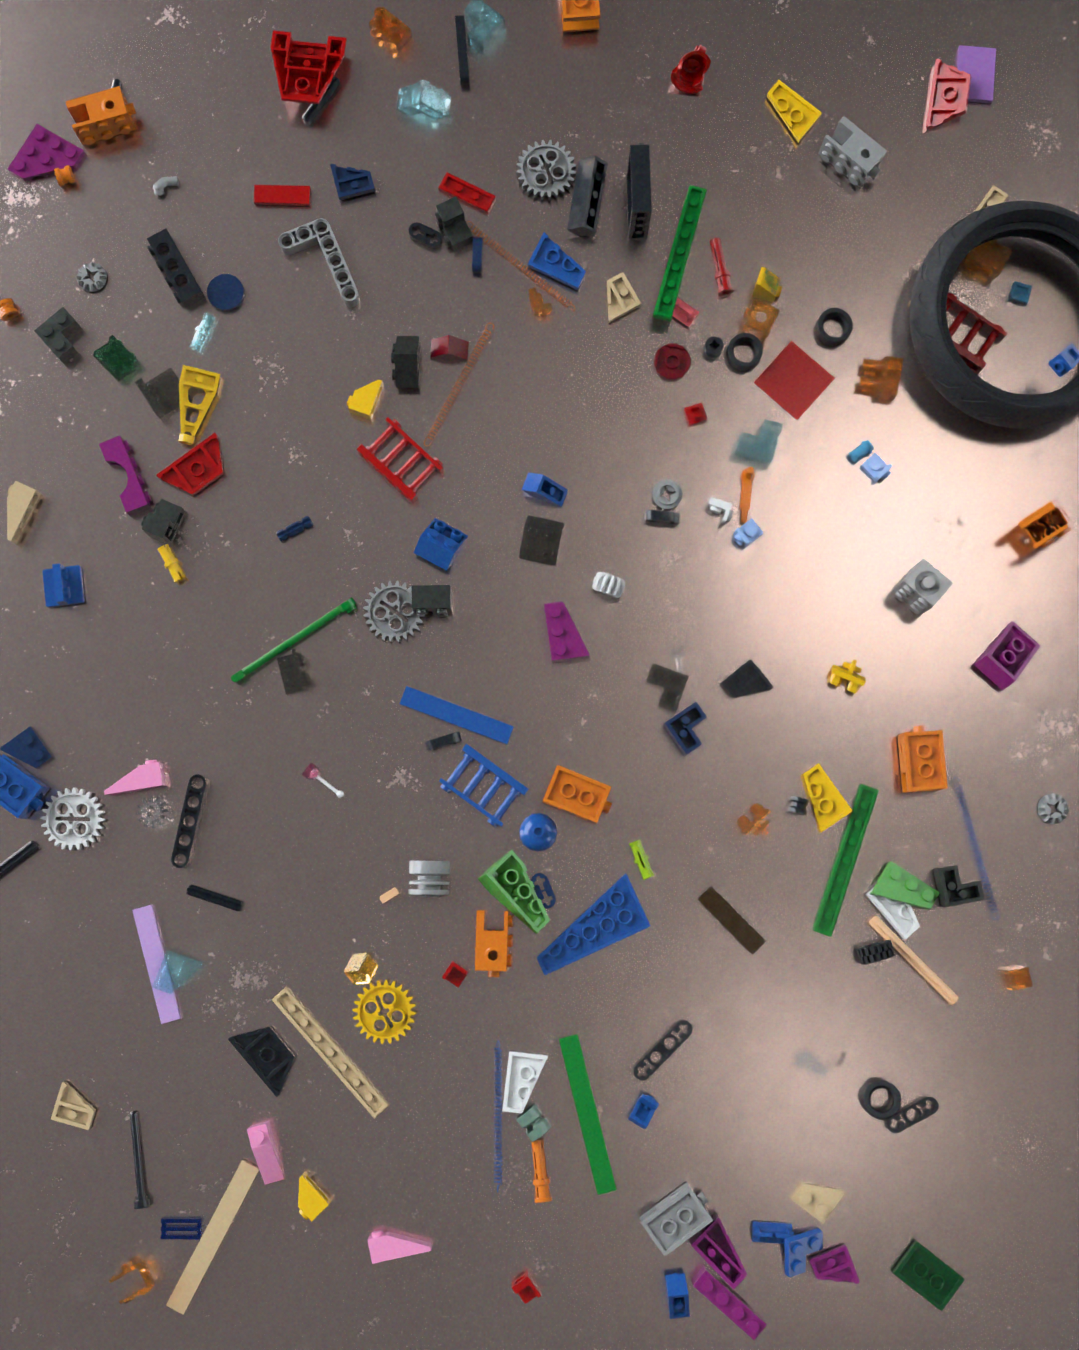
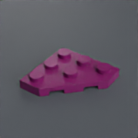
[7,124,85,181]

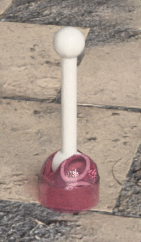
[302,763,344,798]

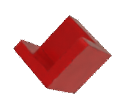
[442,960,469,988]
[511,1272,542,1304]

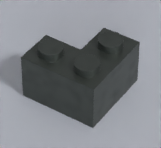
[434,196,473,252]
[34,307,80,364]
[391,336,420,388]
[141,499,186,545]
[412,585,452,617]
[933,865,985,907]

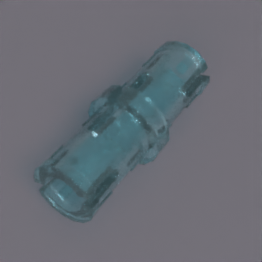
[189,312,216,351]

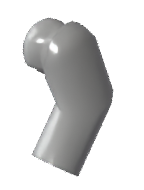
[153,176,179,196]

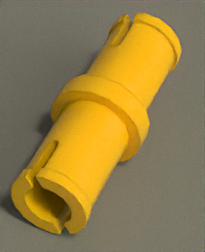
[157,544,186,583]

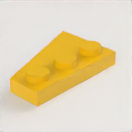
[767,80,822,143]
[803,763,853,832]

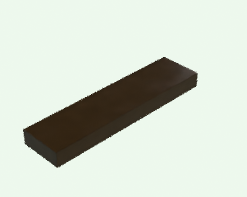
[697,885,766,955]

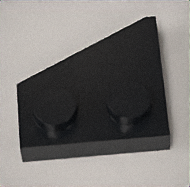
[720,659,774,698]

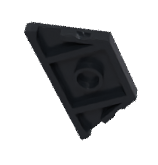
[228,1026,296,1097]

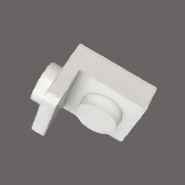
[707,497,734,525]

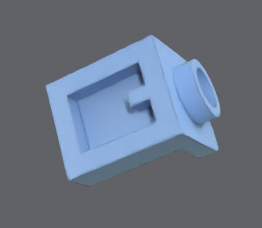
[860,452,892,482]
[733,518,763,548]

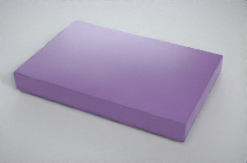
[957,45,996,103]

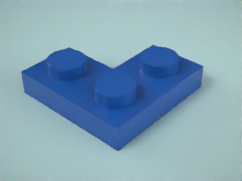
[785,1228,823,1278]

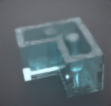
[464,0,505,55]
[396,80,451,120]
[734,419,783,465]

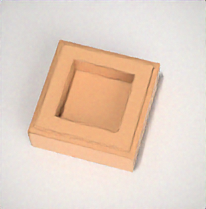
[379,887,401,904]

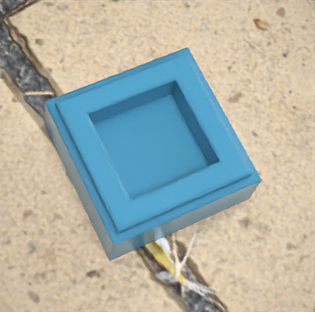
[1008,281,1032,305]

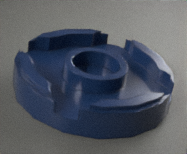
[207,274,245,311]

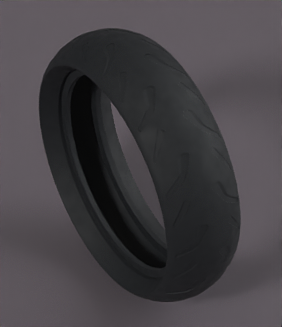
[910,201,1079,429]

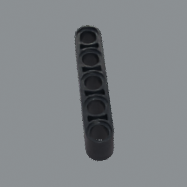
[171,774,209,868]

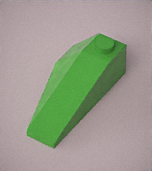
[478,850,550,934]

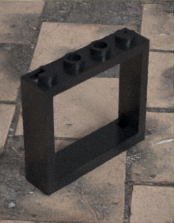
[626,143,652,239]

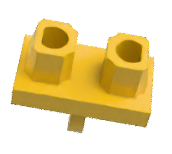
[830,659,866,694]

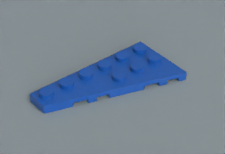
[536,873,651,976]

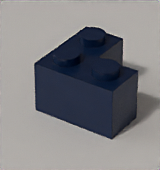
[663,701,707,756]

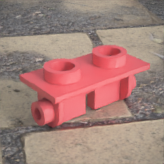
[672,297,699,327]

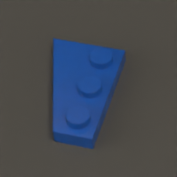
[528,232,586,290]

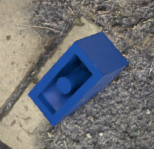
[522,473,568,507]
[665,1273,690,1319]

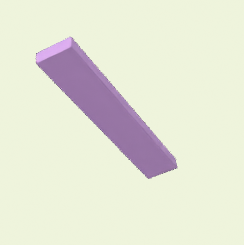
[132,905,181,1024]

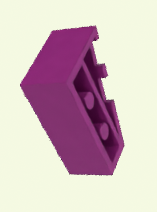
[544,601,590,663]
[689,1212,747,1290]

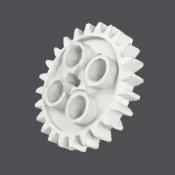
[41,787,106,851]

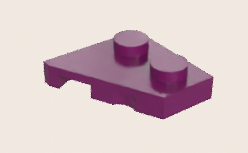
[808,1244,860,1284]

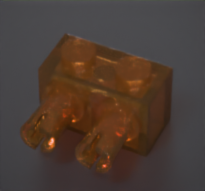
[369,7,412,53]
[859,355,904,401]

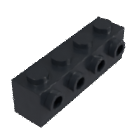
[567,155,608,237]

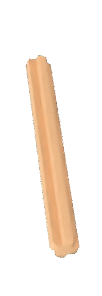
[869,916,959,1005]

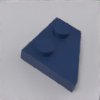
[330,164,375,200]
[0,726,54,769]

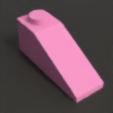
[104,760,166,796]
[247,1121,284,1185]
[368,1230,432,1264]

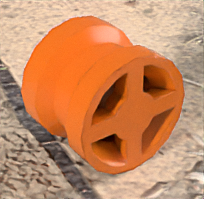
[54,165,75,187]
[0,298,19,321]

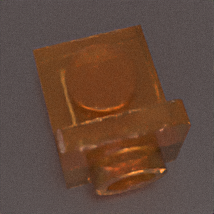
[528,287,553,316]

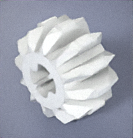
[592,571,625,598]

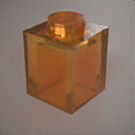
[1003,966,1033,990]

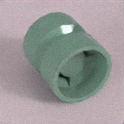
[515,1103,552,1142]

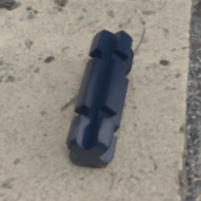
[276,516,313,541]

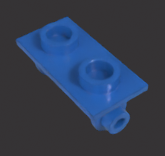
[752,1221,794,1244]

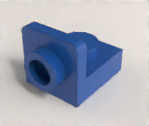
[1048,343,1079,377]

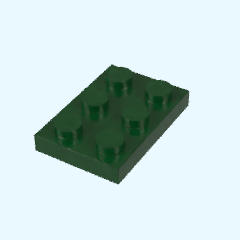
[892,1240,965,1312]

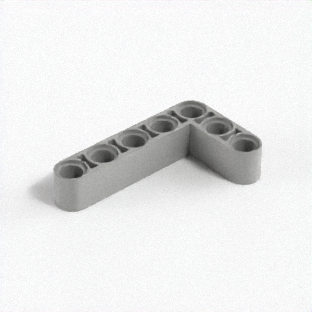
[278,218,360,307]

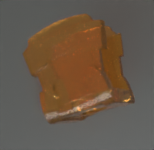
[965,240,1013,280]
[742,299,780,341]
[109,1259,155,1304]

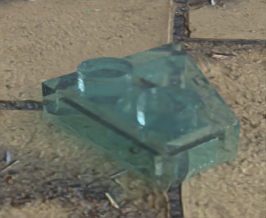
[152,950,202,994]

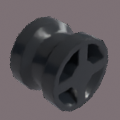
[704,336,724,359]
[787,796,810,815]

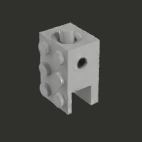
[818,116,887,188]
[892,558,953,615]
[639,1182,713,1257]

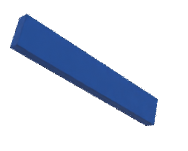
[400,686,514,745]

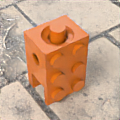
[560,0,600,32]
[65,86,136,145]
[1018,499,1074,549]
[897,725,948,793]
[543,765,612,824]
[475,910,514,977]

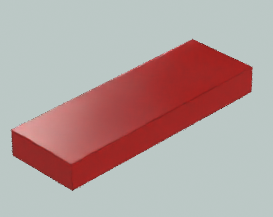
[438,172,496,214]
[254,185,311,206]

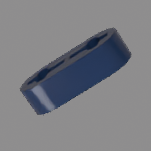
[472,237,483,273]
[531,873,556,909]

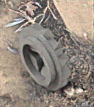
[76,262,107,292]
[652,479,683,509]
[1037,793,1070,824]

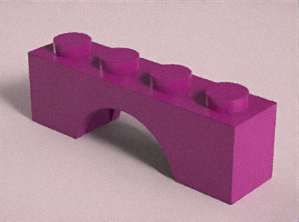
[99,435,152,517]
[691,1265,767,1340]

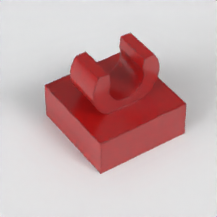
[683,402,707,427]

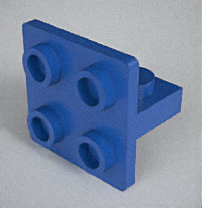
[42,563,85,607]

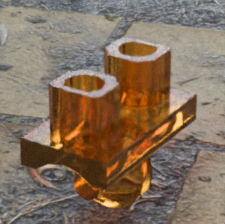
[736,802,771,837]

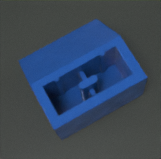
[414,518,468,571]

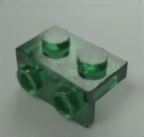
[93,335,138,382]

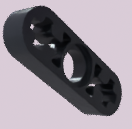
[885,1095,939,1133]

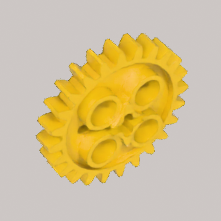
[352,979,417,1044]

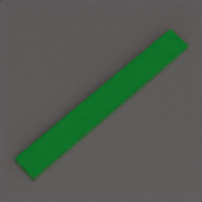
[652,185,707,322]
[812,784,879,937]
[559,1034,617,1195]

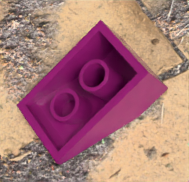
[974,620,1040,691]

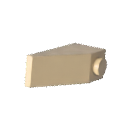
[7,481,41,545]

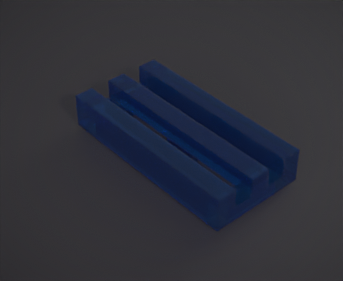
[160,1218,202,1240]

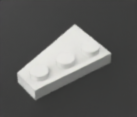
[866,887,920,940]
[502,1051,548,1114]

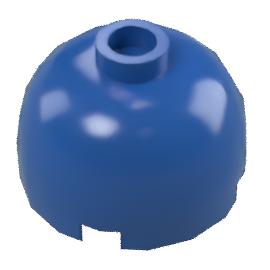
[519,813,558,852]

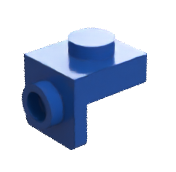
[628,1094,660,1129]

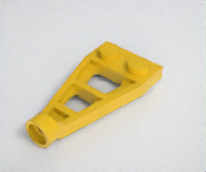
[178,365,220,445]

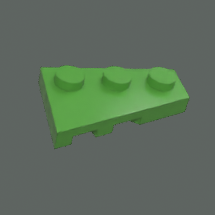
[870,861,940,910]

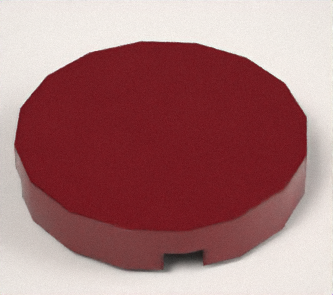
[654,343,691,381]

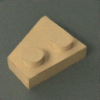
[607,272,641,323]
[51,1081,96,1130]
[791,1182,846,1224]

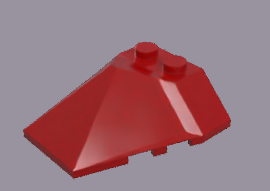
[270,30,347,104]

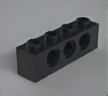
[147,228,205,308]

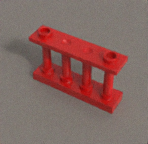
[946,293,1007,374]
[356,417,444,504]

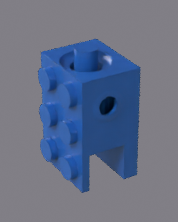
[0,754,50,819]

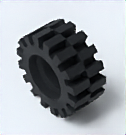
[856,940,895,965]

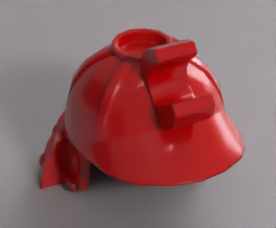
[671,45,711,94]

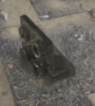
[135,368,191,419]
[519,515,565,565]
[277,649,311,695]

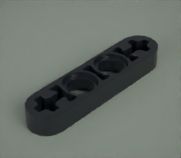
[455,15,470,85]
[633,1020,693,1081]

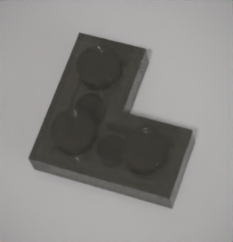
[646,663,689,712]

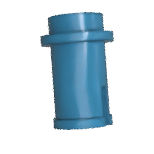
[849,440,874,463]

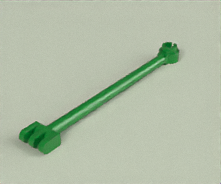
[231,597,357,682]

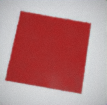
[754,341,835,420]

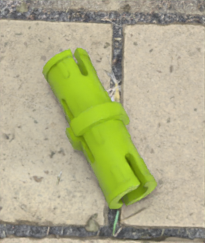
[629,839,655,880]

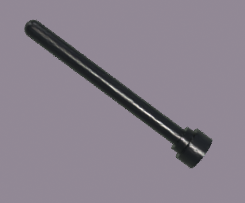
[130,1111,150,1209]

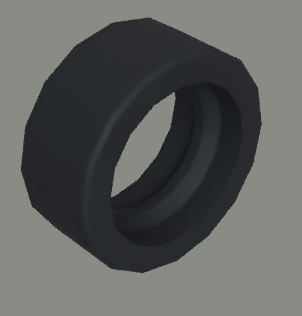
[816,308,853,346]
[727,333,763,371]
[863,1080,902,1120]

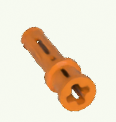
[531,1139,552,1203]

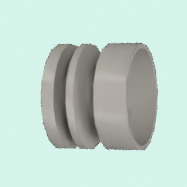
[408,861,450,897]

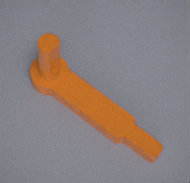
[739,467,755,524]

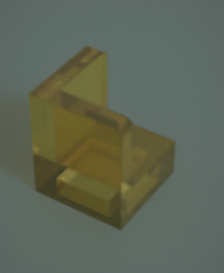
[344,953,377,985]

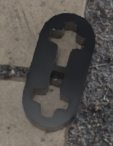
[409,222,442,250]
[644,510,681,525]
[425,732,462,752]

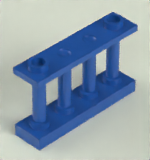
[439,743,529,828]

